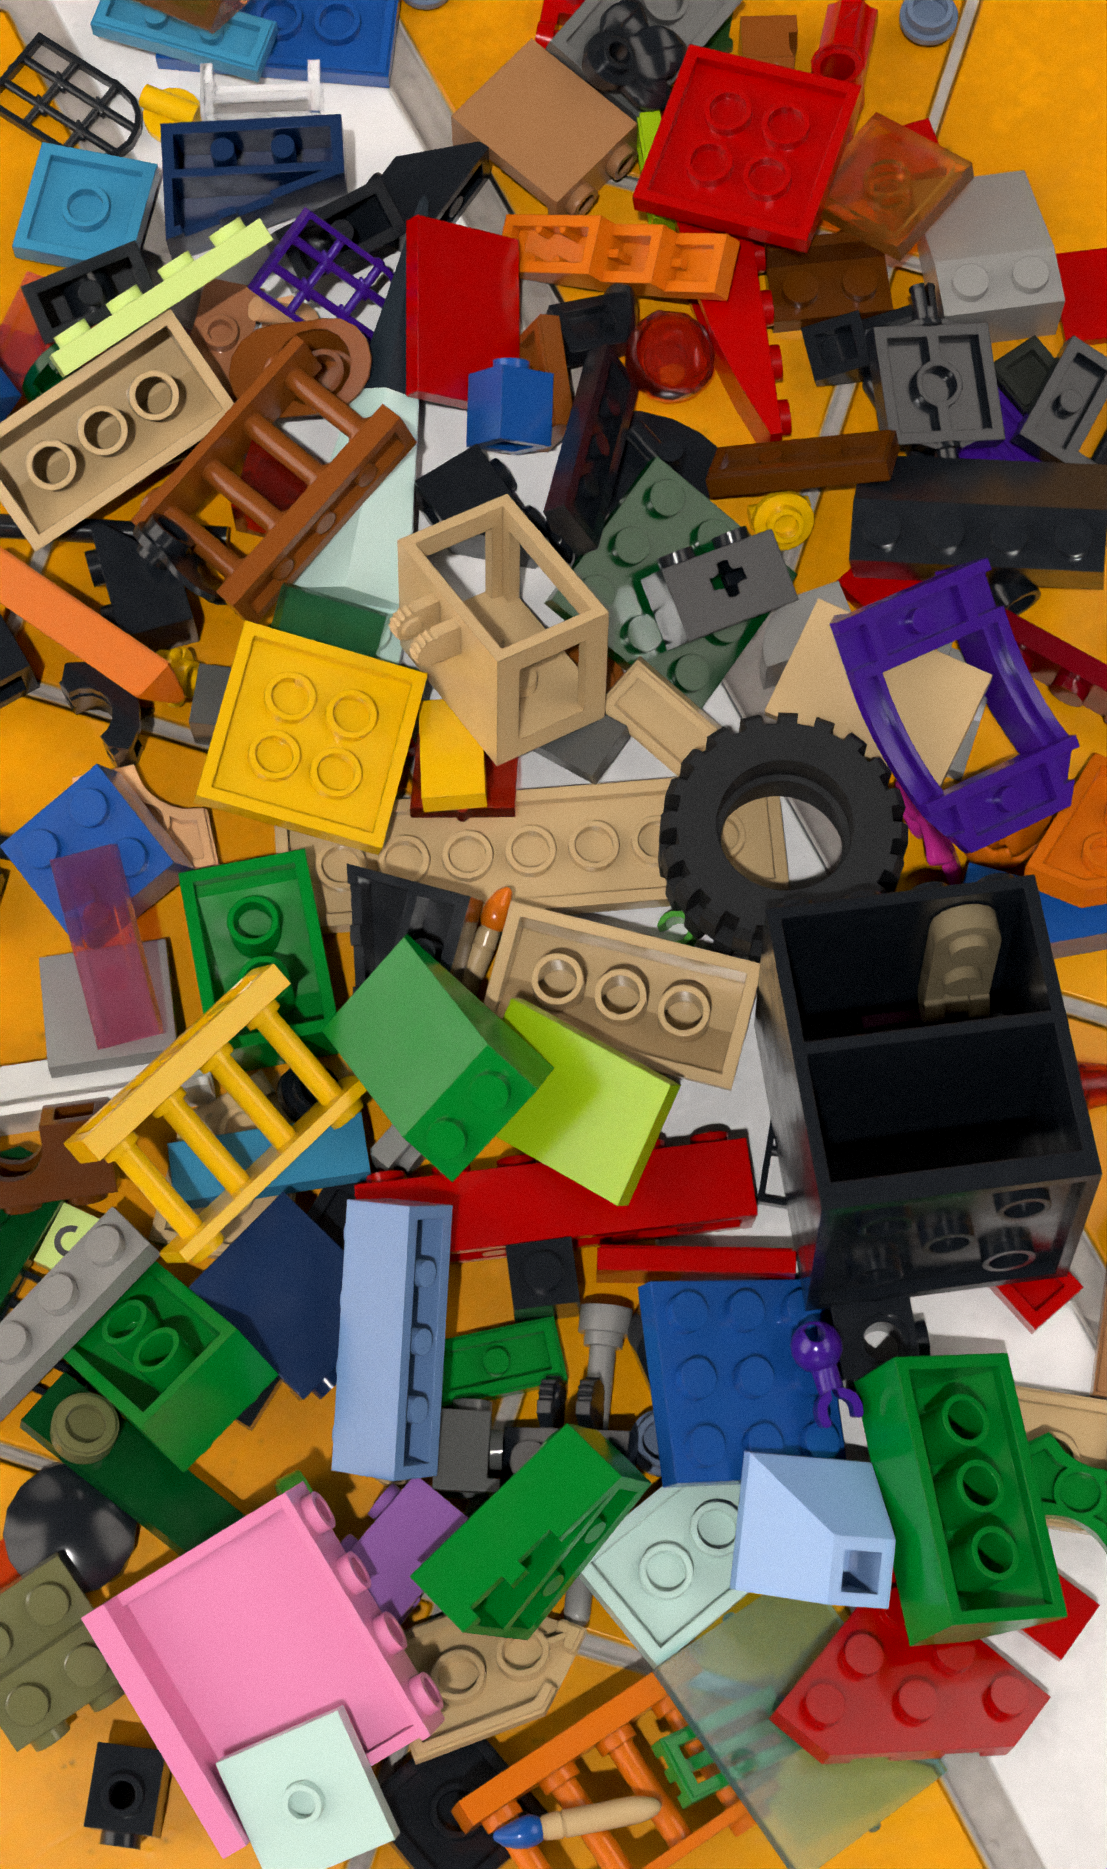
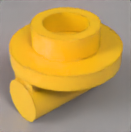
[139,84,203,142]
[747,490,814,550]

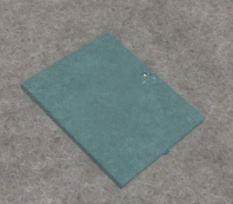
[652,1595,948,1869]

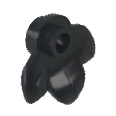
[582,0,688,112]
[133,513,227,605]

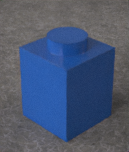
[466,358,554,455]

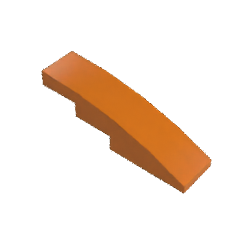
[502,214,740,301]

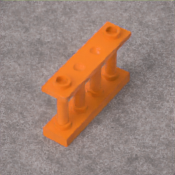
[451,1649,779,1869]

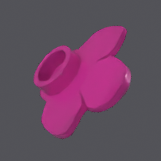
[895,781,962,885]

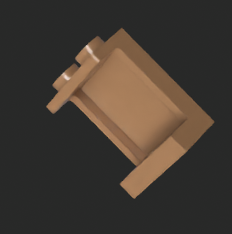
[451,38,638,215]

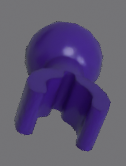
[790,1320,864,1429]

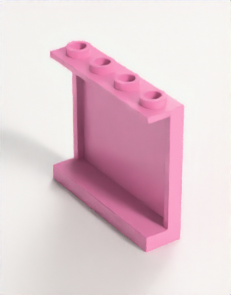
[81,1481,445,1859]

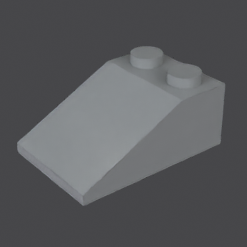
[907,170,1065,343]

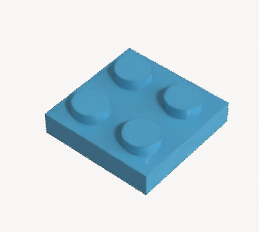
[12,142,160,268]

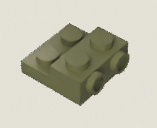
[0,1552,125,1752]

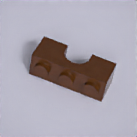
[0,1096,121,1215]

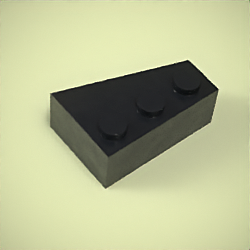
[347,863,484,994]

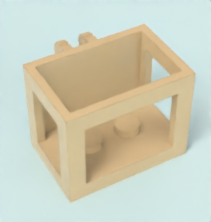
[388,494,609,766]

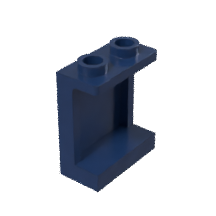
[188,1192,344,1401]

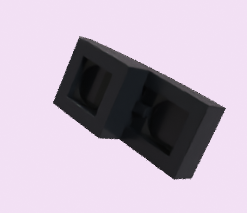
[801,304,914,386]

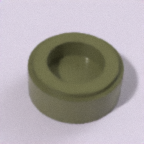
[50,1393,119,1464]

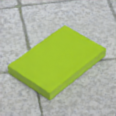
[496,998,681,1206]

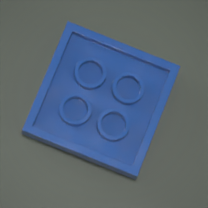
[638,1279,846,1488]

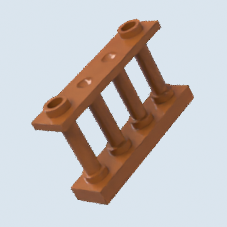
[130,335,417,624]

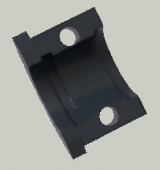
[59,662,154,768]

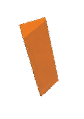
[0,547,185,704]

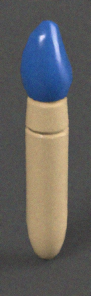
[493,1796,662,1849]

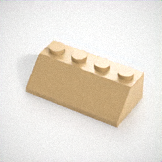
[0,308,234,552]
[484,901,760,1091]

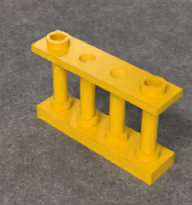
[63,963,367,1264]

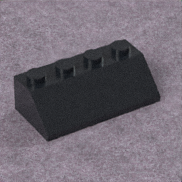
[849,456,1107,590]

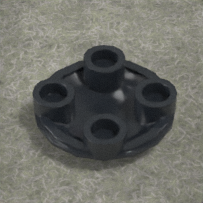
[3,1463,137,1594]

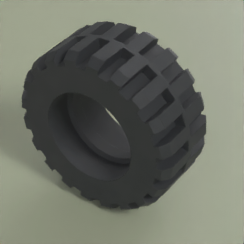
[658,712,908,963]

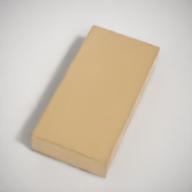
[605,656,722,777]

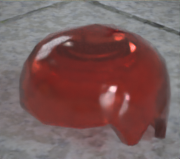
[624,310,715,403]

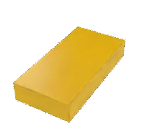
[419,699,487,812]

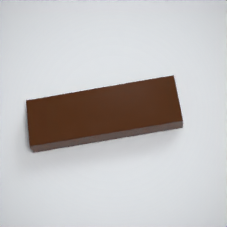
[705,429,900,498]

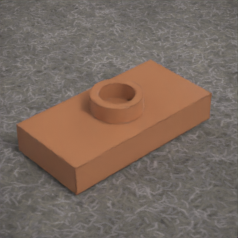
[190,279,265,403]

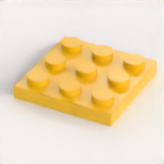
[194,620,428,855]

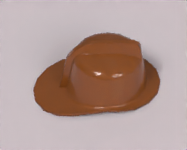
[228,318,372,419]

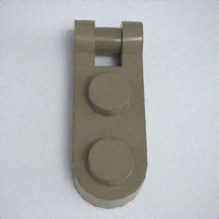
[918,904,1001,1023]

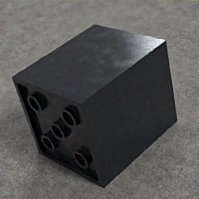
[754,873,1102,1311]

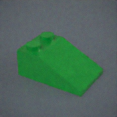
[178,849,338,1072]
[322,934,554,1182]
[63,1260,279,1473]

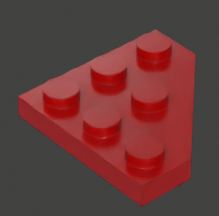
[768,1569,1051,1765]

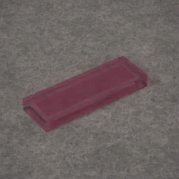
[50,844,165,1050]

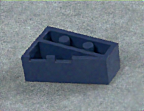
[160,114,348,260]

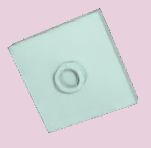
[215,1705,401,1869]

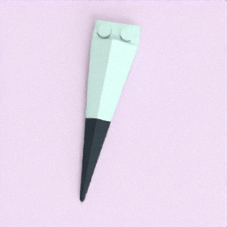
[280,195,429,666]

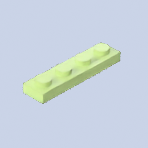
[49,217,273,378]

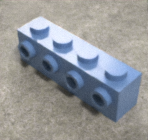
[331,1198,453,1481]

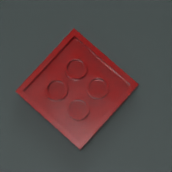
[632,44,862,253]

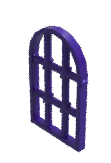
[247,207,394,345]

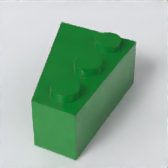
[409,1423,652,1640]

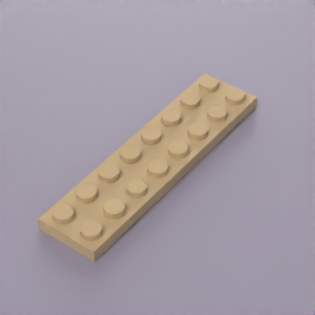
[274,777,790,934]

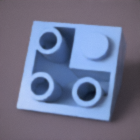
[730,1451,896,1609]

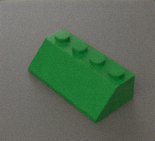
[854,1353,1068,1646]

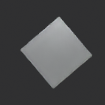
[39,939,178,1078]

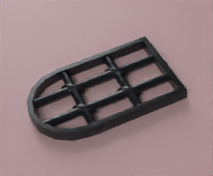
[0,32,142,157]

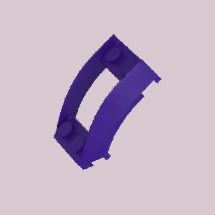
[830,557,1080,853]

